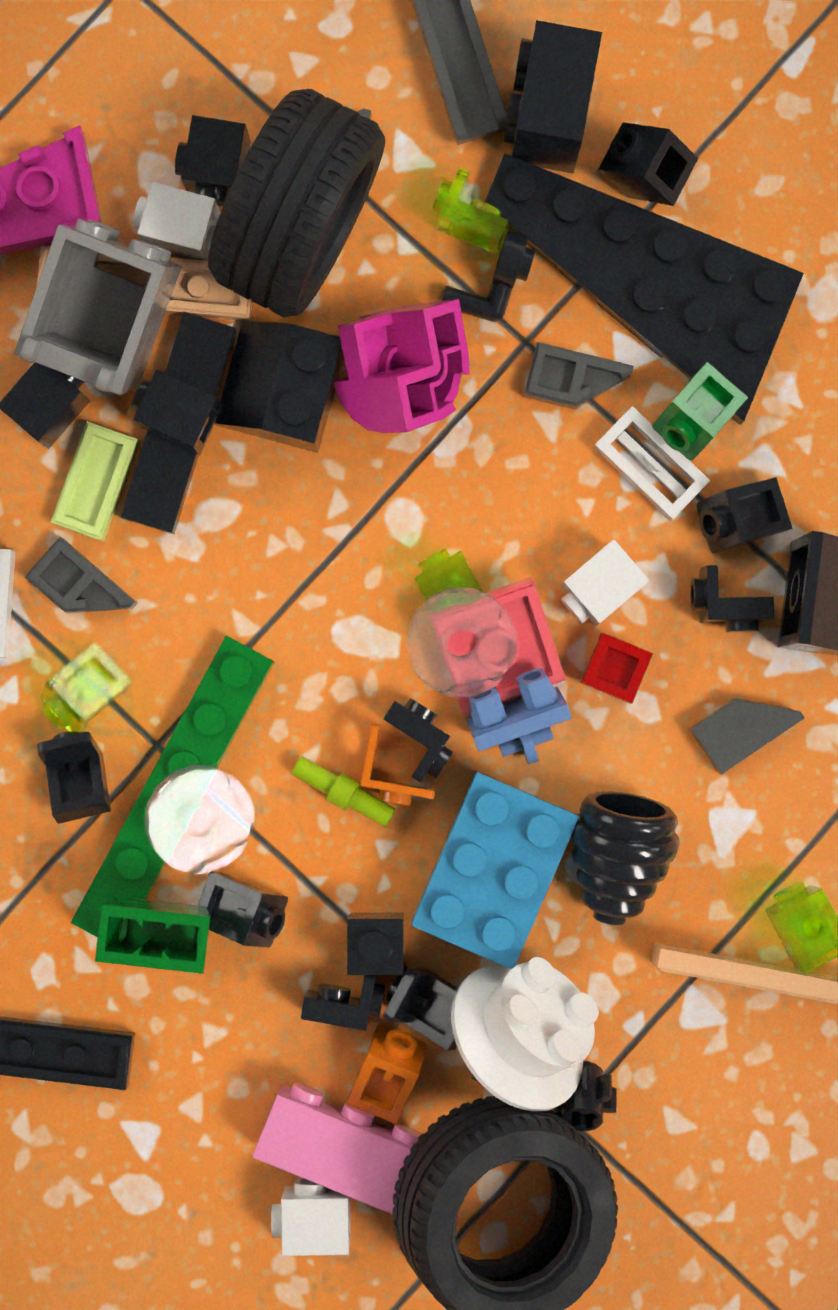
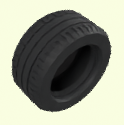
[208,89,386,317]
[392,1096,618,1310]

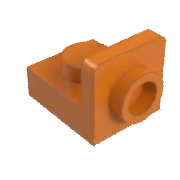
[346,1025,427,1124]

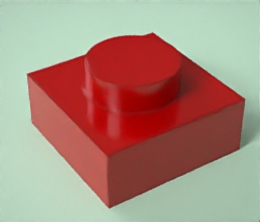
[581,633,653,704]

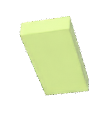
[50,421,140,542]

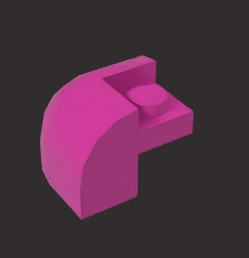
[333,299,470,433]

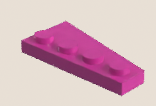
[0,125,102,255]

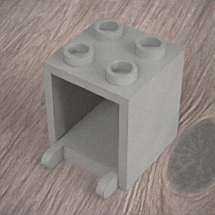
[14,218,182,395]

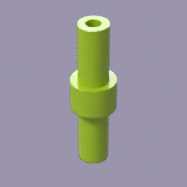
[291,756,396,828]

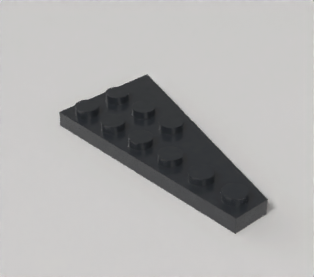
[484,153,804,425]

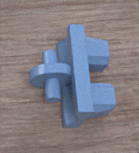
[466,668,572,765]

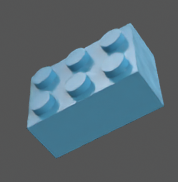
[411,771,579,969]

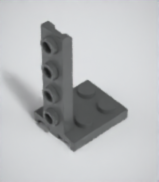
[412,0,507,145]

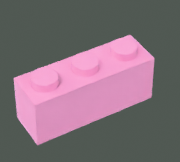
[252,1083,422,1214]

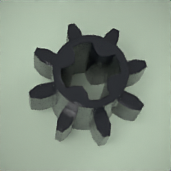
[553,1061,617,1131]

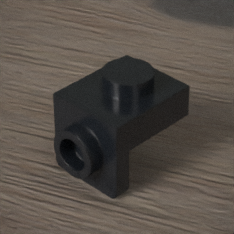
[690,565,774,632]
[383,698,453,783]
[37,731,111,824]
[383,969,458,1051]

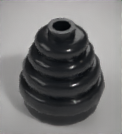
[571,791,680,925]

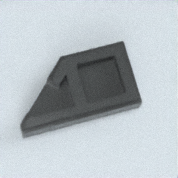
[523,342,634,410]
[25,537,138,614]
[689,699,805,774]

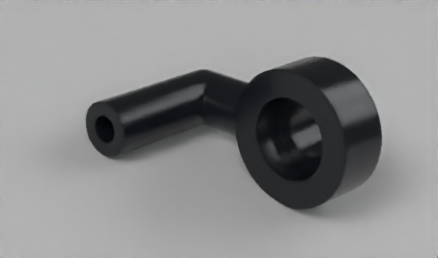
[442,230,535,322]

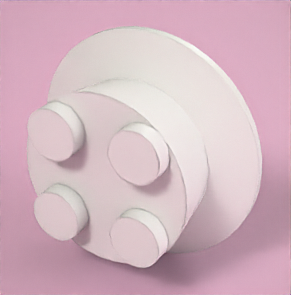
[451,957,599,1111]

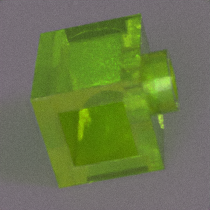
[764,882,838,974]

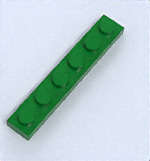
[70,636,275,938]

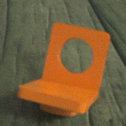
[360,724,435,805]

